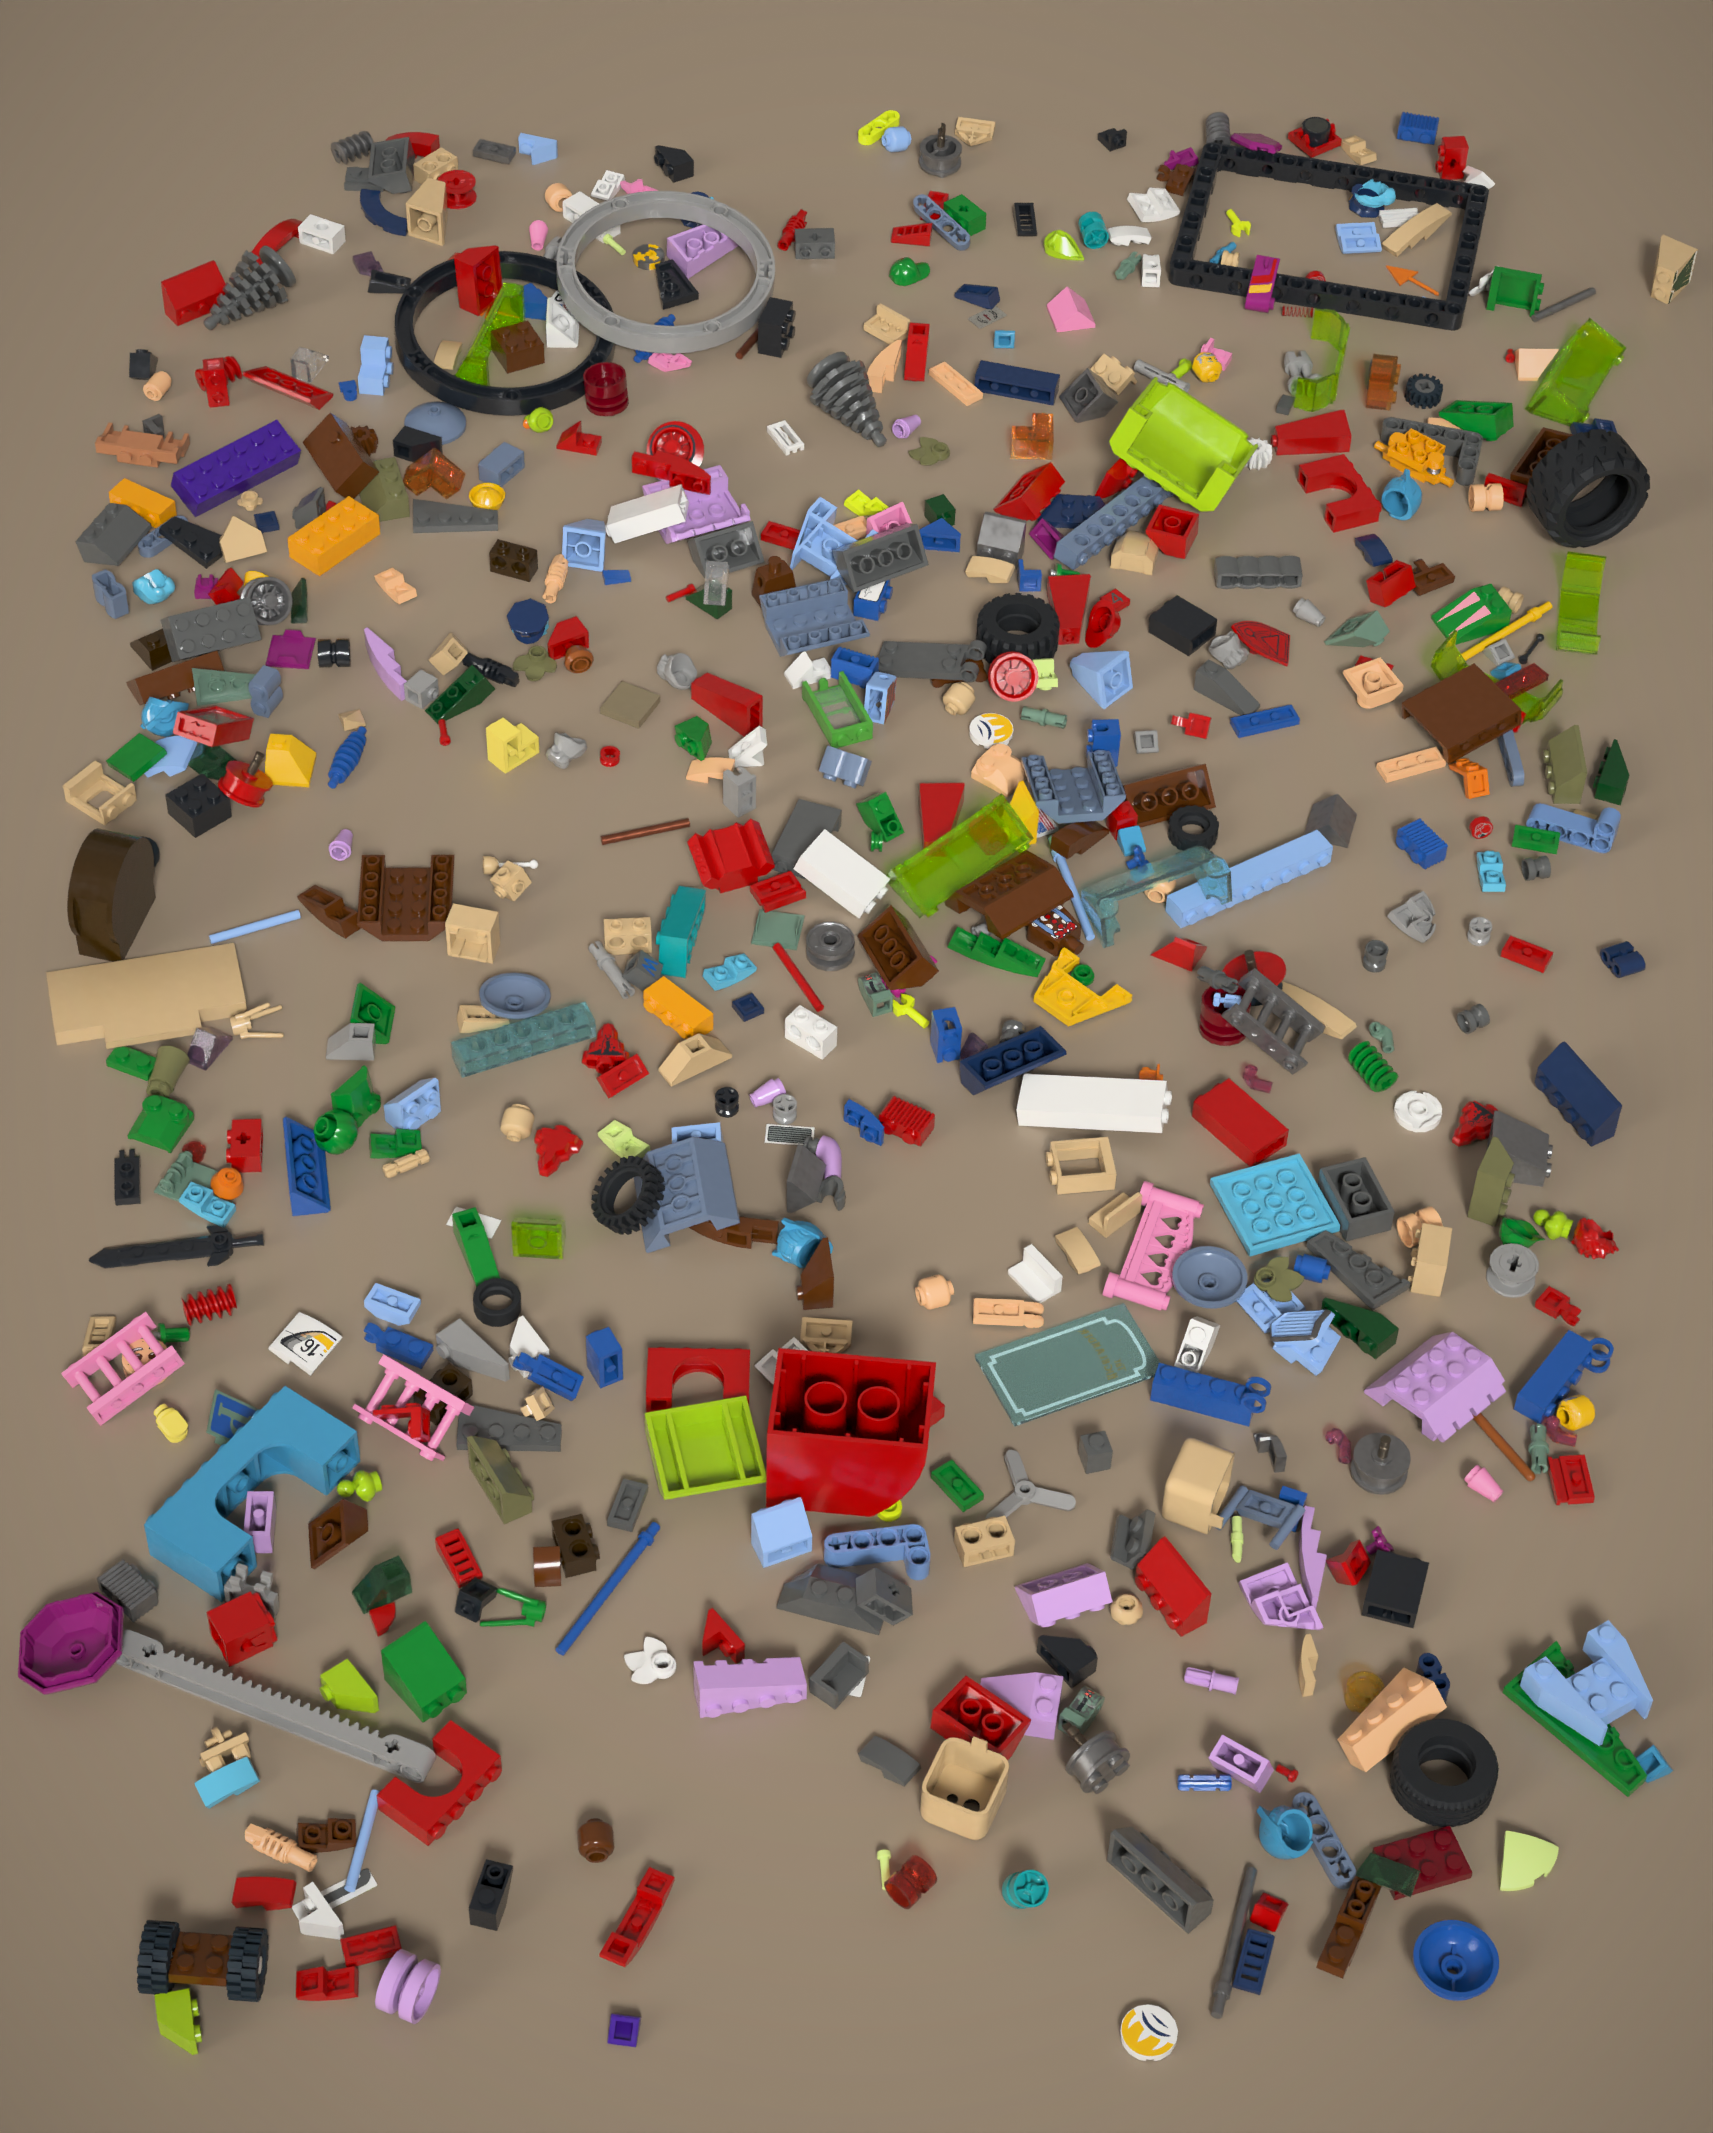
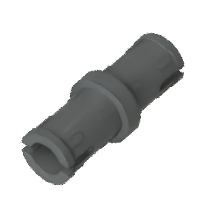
[1197,966,1239,994]

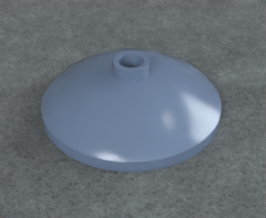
[404,401,466,445]
[479,973,551,1020]
[1172,1246,1247,1309]

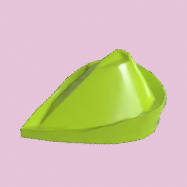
[1043,230,1084,260]

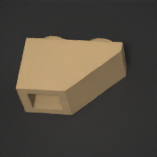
[428,632,468,676]

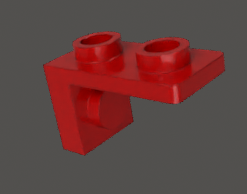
[203,357,230,408]
[208,568,244,605]
[373,1403,430,1442]

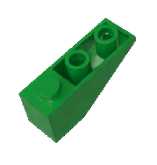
[452,1207,500,1288]

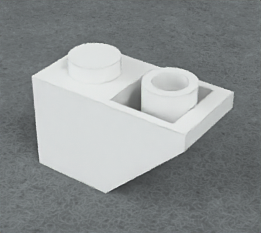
[1174,1316,1220,1373]

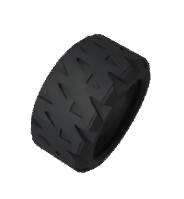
[1527,429,1650,548]

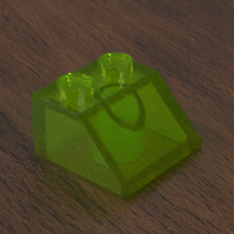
[511,1218,566,1259]

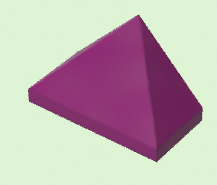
[1029,518,1065,560]

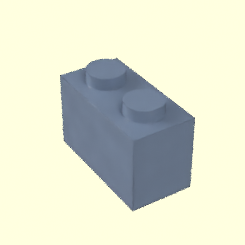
[478,442,525,487]

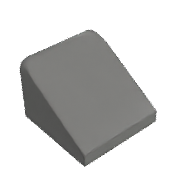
[1482,639,1515,666]
[1133,730,1159,754]

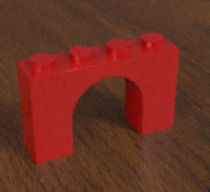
[1297,454,1382,533]
[646,1347,750,1412]
[376,1720,502,1846]

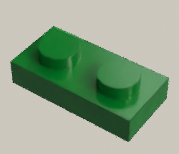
[1511,825,1560,855]
[106,1046,156,1081]
[931,1459,984,1512]

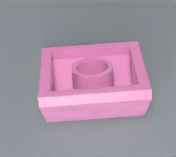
[1046,286,1096,332]
[866,502,912,536]

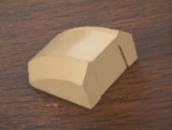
[1110,530,1159,575]

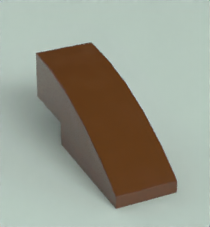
[1050,821,1110,859]
[297,885,361,939]

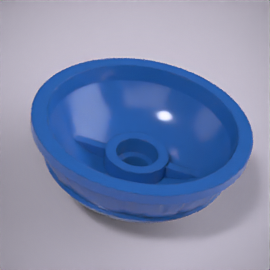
[1413,1920,1499,2001]

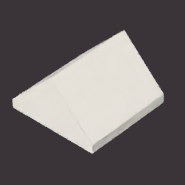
[546,297,579,348]

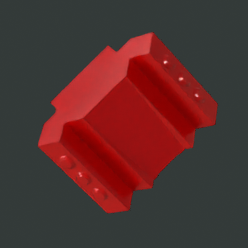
[687,818,775,894]

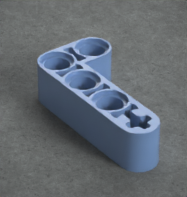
[1526,803,1621,853]
[824,1524,931,1580]

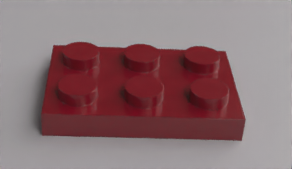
[1372,1826,1473,1900]

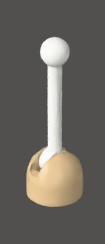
[483,856,538,874]

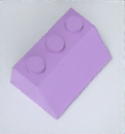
[1015,1563,1112,1627]

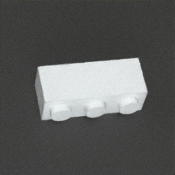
[563,191,621,243]

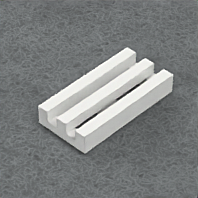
[1378,208,1419,228]
[767,420,804,456]

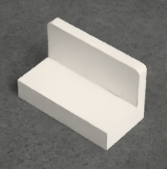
[1008,1244,1063,1304]

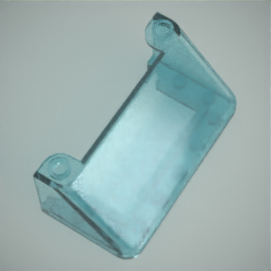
[1081,846,1232,948]

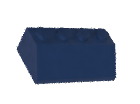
[959,1026,1067,1096]
[1534,1041,1622,1147]

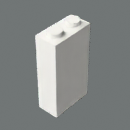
[605,484,689,544]
[794,829,890,918]

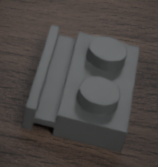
[344,167,384,192]

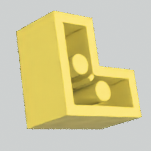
[486,718,539,774]

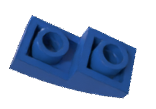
[844,1099,884,1146]

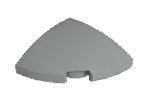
[1387,891,1436,943]

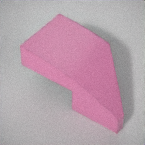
[620,179,659,194]
[648,353,692,372]

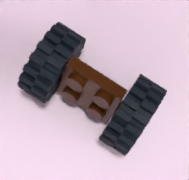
[137,1920,269,2002]

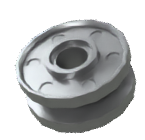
[806,922,855,971]

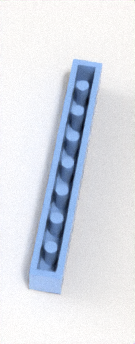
[1165,830,1333,928]

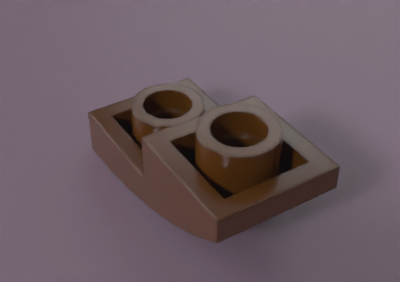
[296,1818,356,1853]

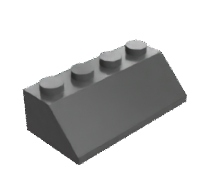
[832,523,929,593]
[1107,1827,1214,1934]

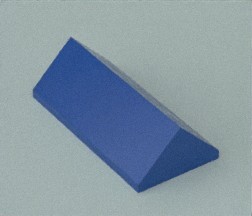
[283,1117,331,1216]

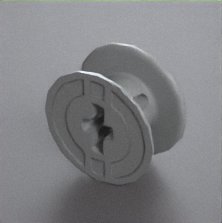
[1486,1243,1539,1298]

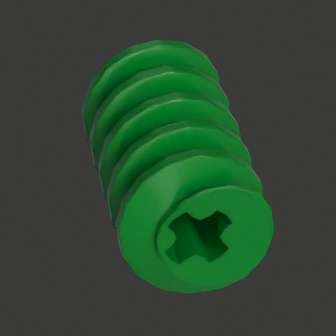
[1348,1041,1399,1092]

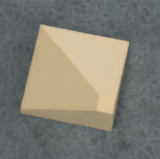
[338,709,366,731]

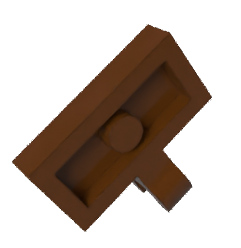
[1157,163,1195,196]
[1412,559,1455,596]

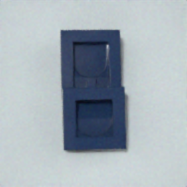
[1570,418,1618,435]
[1355,534,1393,567]

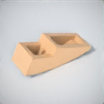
[867,340,902,393]

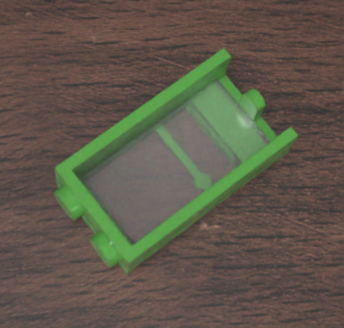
[802,671,873,748]

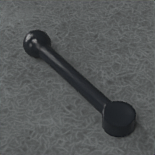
[1519,633,1544,664]

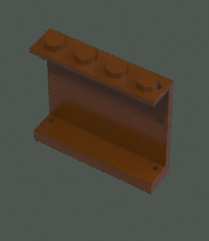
[1402,663,1521,764]

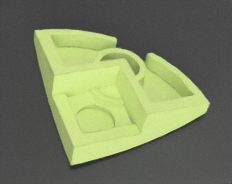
[1500,1831,1559,1891]

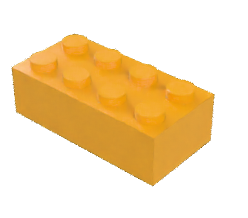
[287,496,380,576]

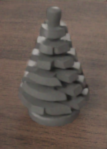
[203,246,296,330]
[807,352,887,447]

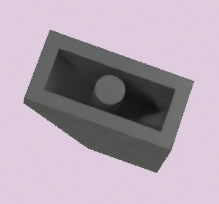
[292,487,326,529]

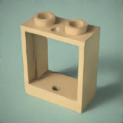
[1046,1137,1117,1195]

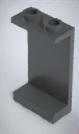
[772,799,842,879]

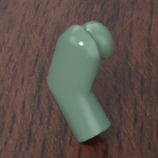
[1369,1021,1394,1053]

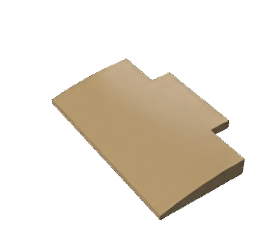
[46,943,247,1049]

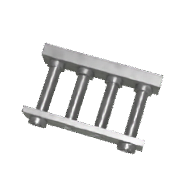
[1221,968,1326,1075]

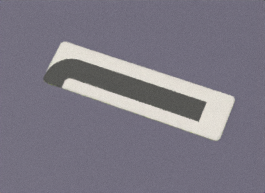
[292,1869,377,1921]

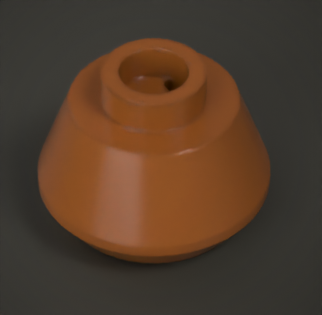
[565,645,594,673]

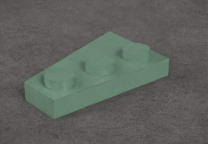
[192,668,256,706]

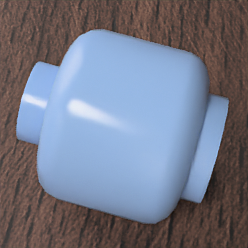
[881,126,911,152]

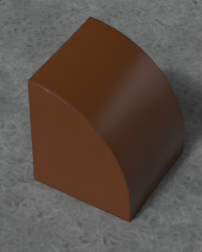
[533,1546,561,1587]

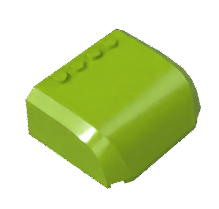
[1109,377,1258,512]

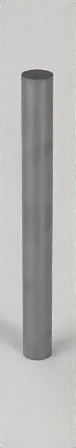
[1531,287,1596,322]

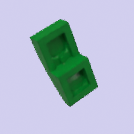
[369,1129,422,1159]

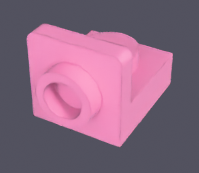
[1201,338,1232,371]

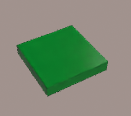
[106,733,167,782]

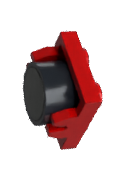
[1288,117,1342,158]

